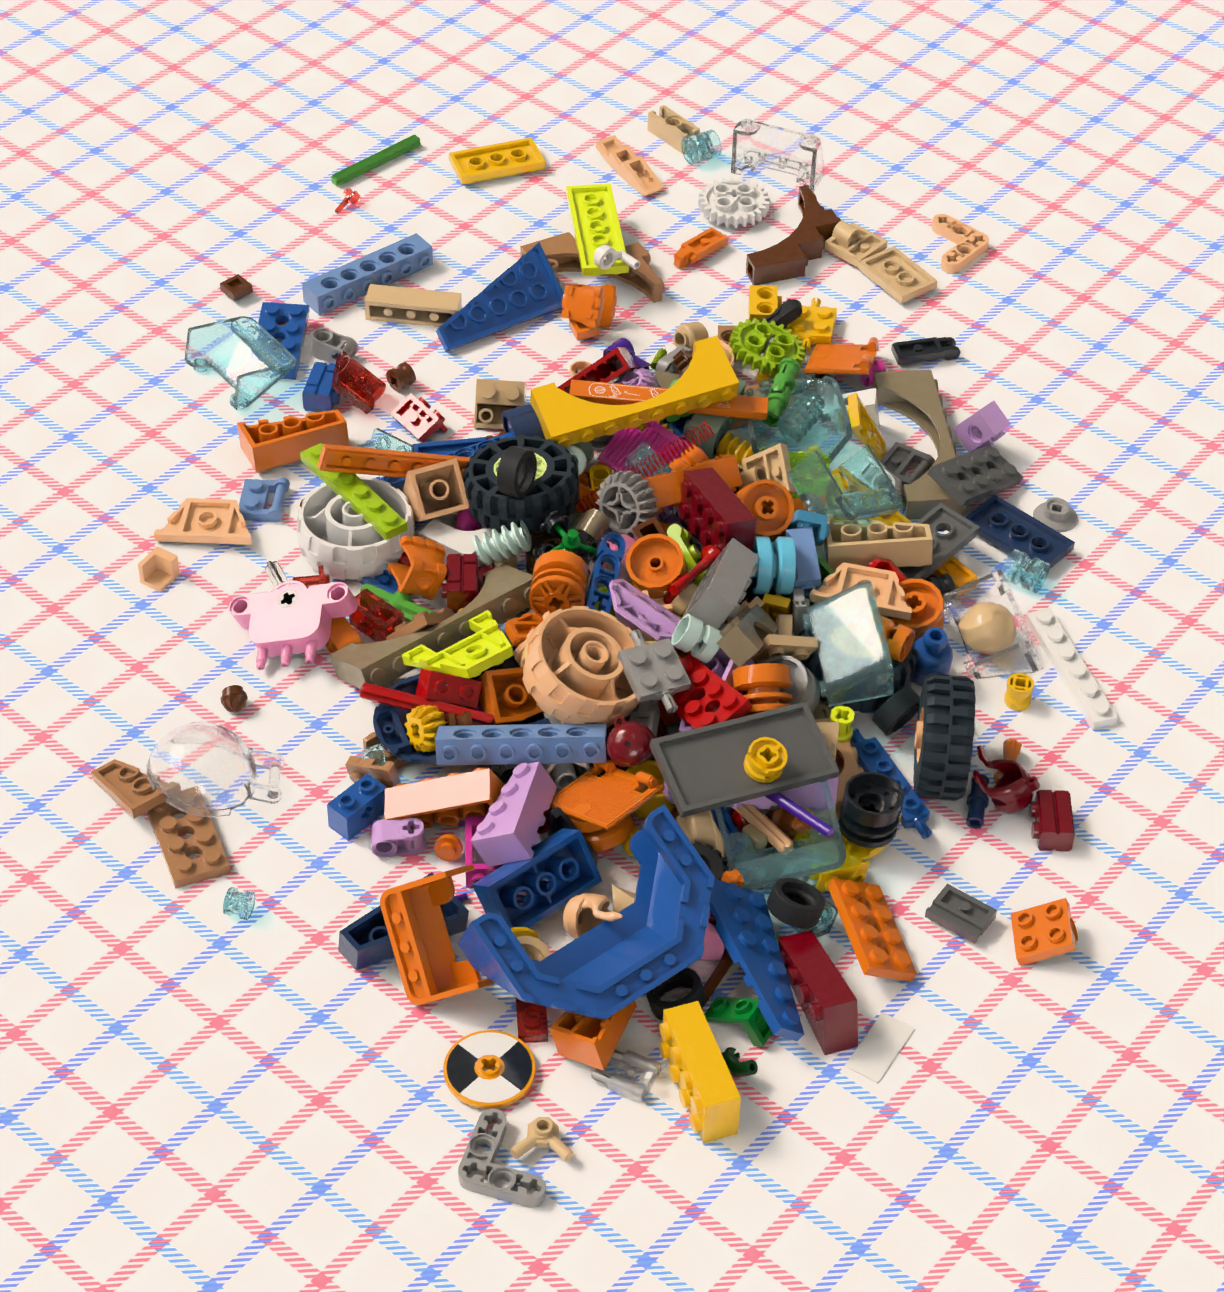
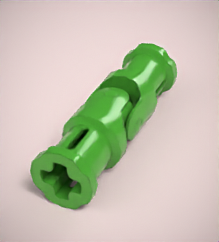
[761,358,801,427]

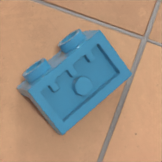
[786,509,830,546]

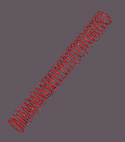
[577,421,714,512]

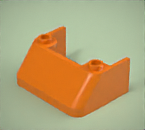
[380,864,495,1005]

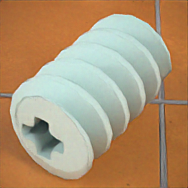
[473,519,532,565]

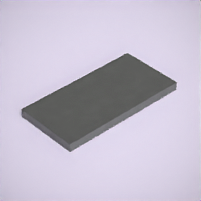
[649,701,840,817]

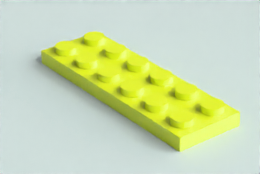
[566,183,629,276]

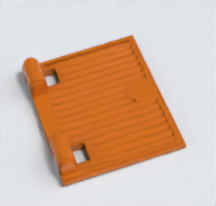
[804,337,879,375]
[550,759,664,830]

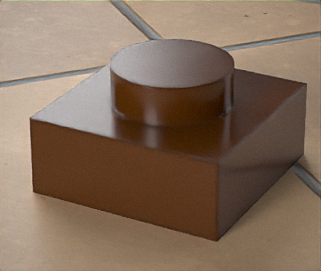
[220,274,253,301]

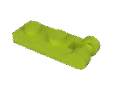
[667,524,707,586]

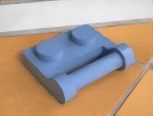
[239,477,290,522]

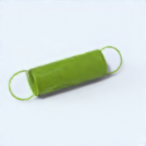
[650,345,667,373]

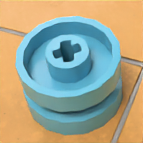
[750,536,796,595]

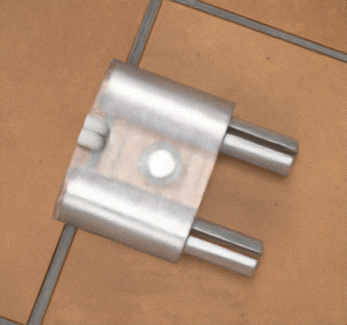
[591,1049,662,1103]

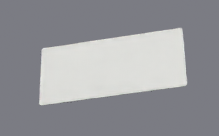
[845,1012,915,1083]

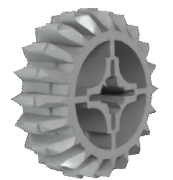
[595,471,660,538]

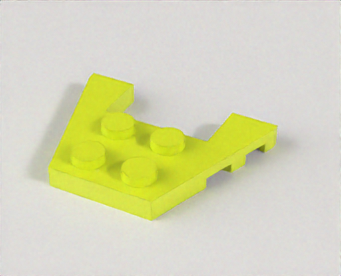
[401,610,514,679]

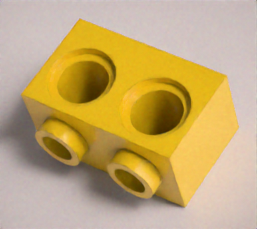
[748,285,782,322]

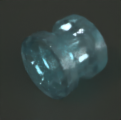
[223,887,256,920]

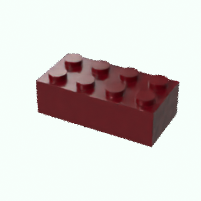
[678,467,757,552]

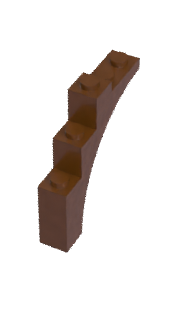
[746,185,841,285]

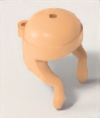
[563,893,623,939]

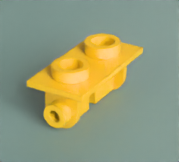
[808,855,870,893]

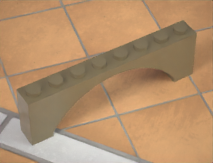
[873,370,970,520]
[330,564,532,689]

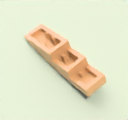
[595,135,664,196]

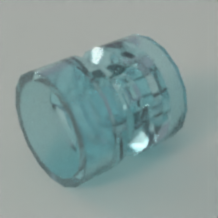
[681,129,722,165]
[1002,549,1050,593]

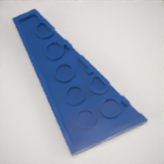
[436,242,564,352]

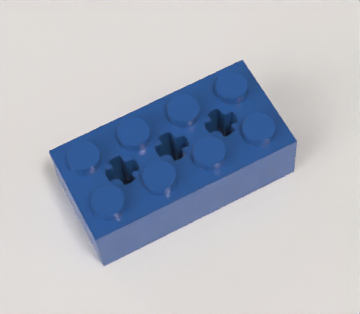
[472,828,603,929]

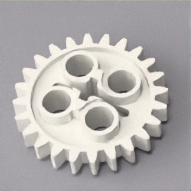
[698,176,770,228]

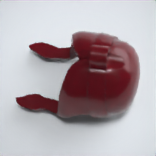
[606,716,657,771]
[973,745,1040,814]

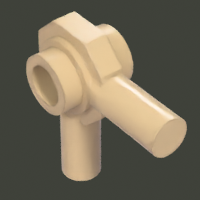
[510,1117,574,1162]

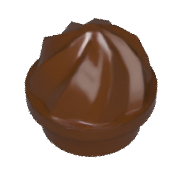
[220,685,248,713]

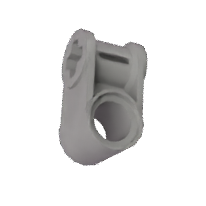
[312,328,359,367]

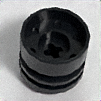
[838,772,904,848]

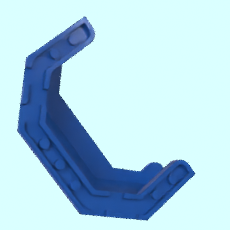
[457,804,715,1020]

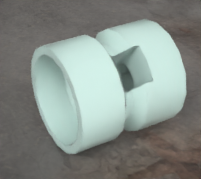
[671,614,722,663]

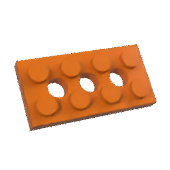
[827,878,917,982]

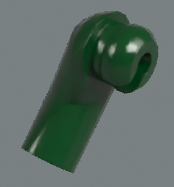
[722,1047,758,1078]

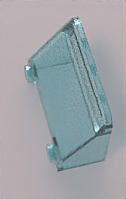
[184,316,297,410]

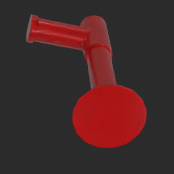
[663,545,721,605]

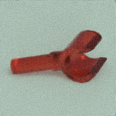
[334,188,361,214]

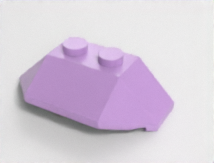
[609,579,681,649]

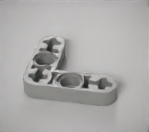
[458,1108,546,1208]

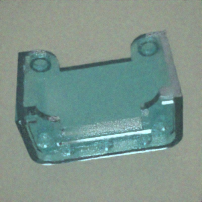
[802,581,894,707]

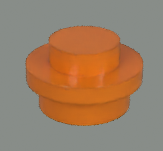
[434,834,463,861]

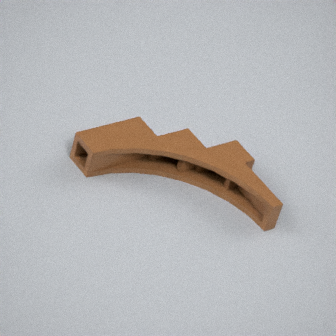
[520,232,664,303]

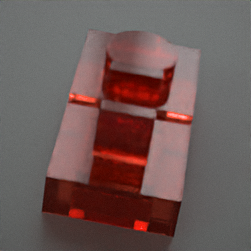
[515,997,548,1043]

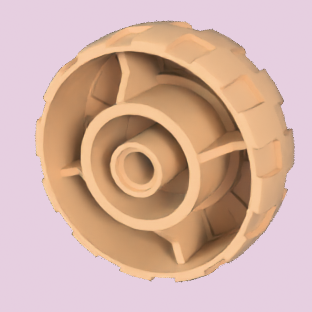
[520,606,639,729]

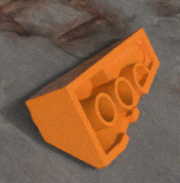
[477,667,542,725]

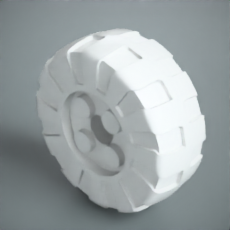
[297,477,415,581]

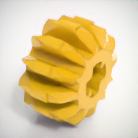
[404,705,447,752]

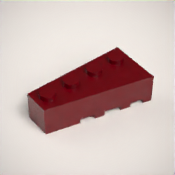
[778,930,858,1055]

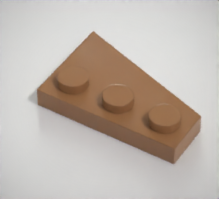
[91,759,183,818]

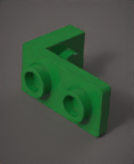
[704,997,772,1047]

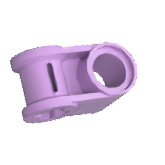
[371,818,427,858]

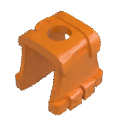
[561,284,617,329]
[387,536,447,601]

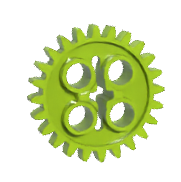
[729,318,806,376]

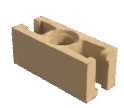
[647,105,700,155]

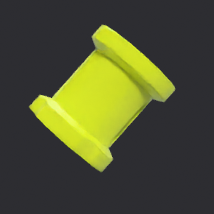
[830,706,855,742]

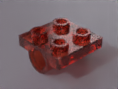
[331,351,386,414]

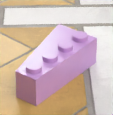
[470,761,557,867]

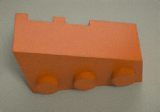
[549,1001,637,1071]

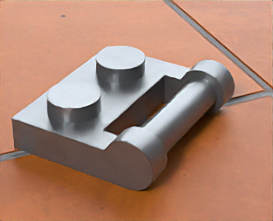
[880,442,935,492]

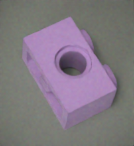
[953,400,1011,452]

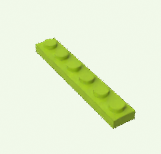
[300,443,408,540]

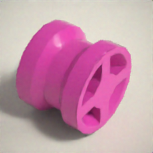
[859,359,886,387]

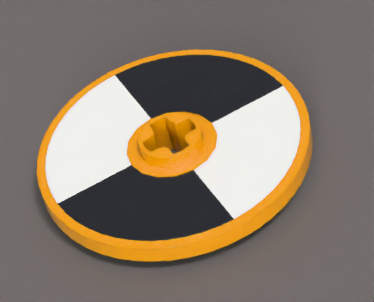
[443,1030,535,1109]

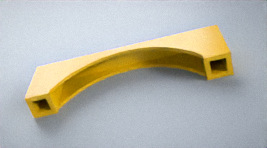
[530,336,739,448]

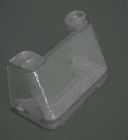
[731,118,825,193]
[943,569,1044,679]

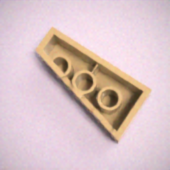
[823,517,933,571]

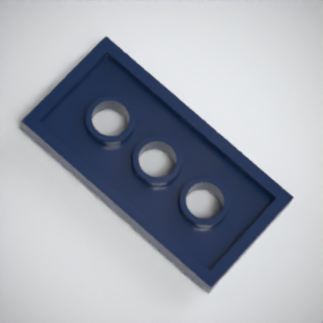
[965,494,1075,574]

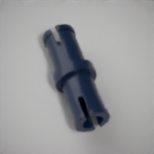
[966,774,989,829]

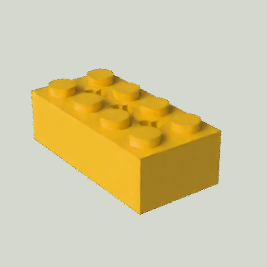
[658,1001,741,1143]

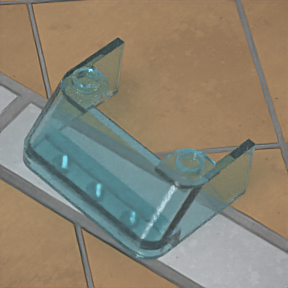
[786,444,903,521]
[714,780,846,890]

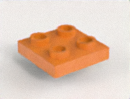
[1010,898,1078,966]

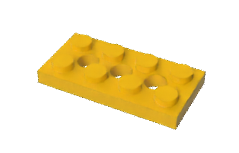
[449,137,545,185]

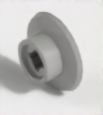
[1033,498,1078,533]

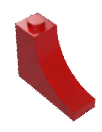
[557,347,639,394]

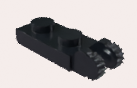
[891,337,961,365]

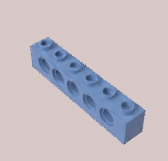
[302,233,433,315]
[435,723,607,766]

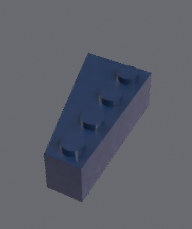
[338,872,469,971]

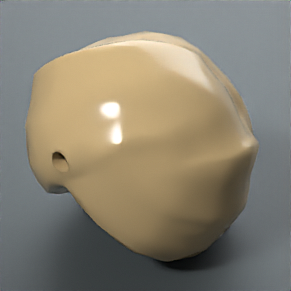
[958,602,1016,655]

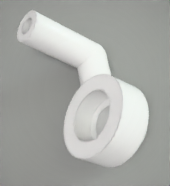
[594,245,640,270]

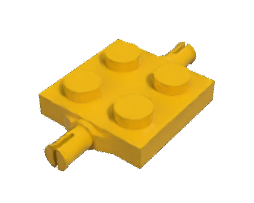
[785,298,837,354]

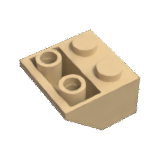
[474,379,527,430]

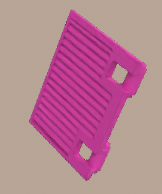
[597,421,709,508]

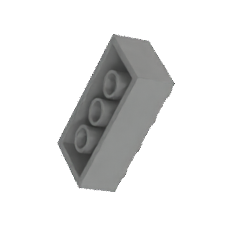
[683,538,759,631]

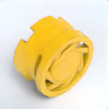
[743,737,788,783]

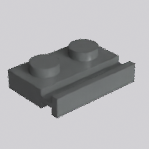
[925,883,997,944]

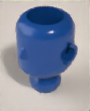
[912,627,953,686]

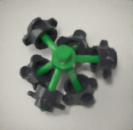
[532,511,610,575]

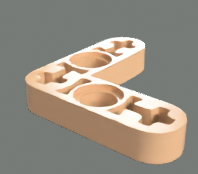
[932,214,989,274]

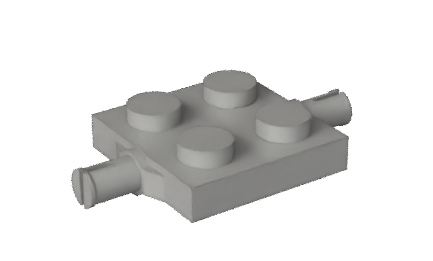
[617,629,691,713]

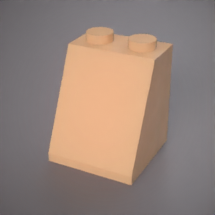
[403,458,469,522]

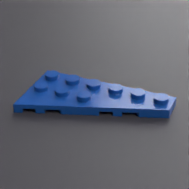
[709,879,805,1041]

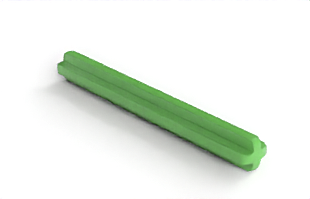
[331,134,421,186]

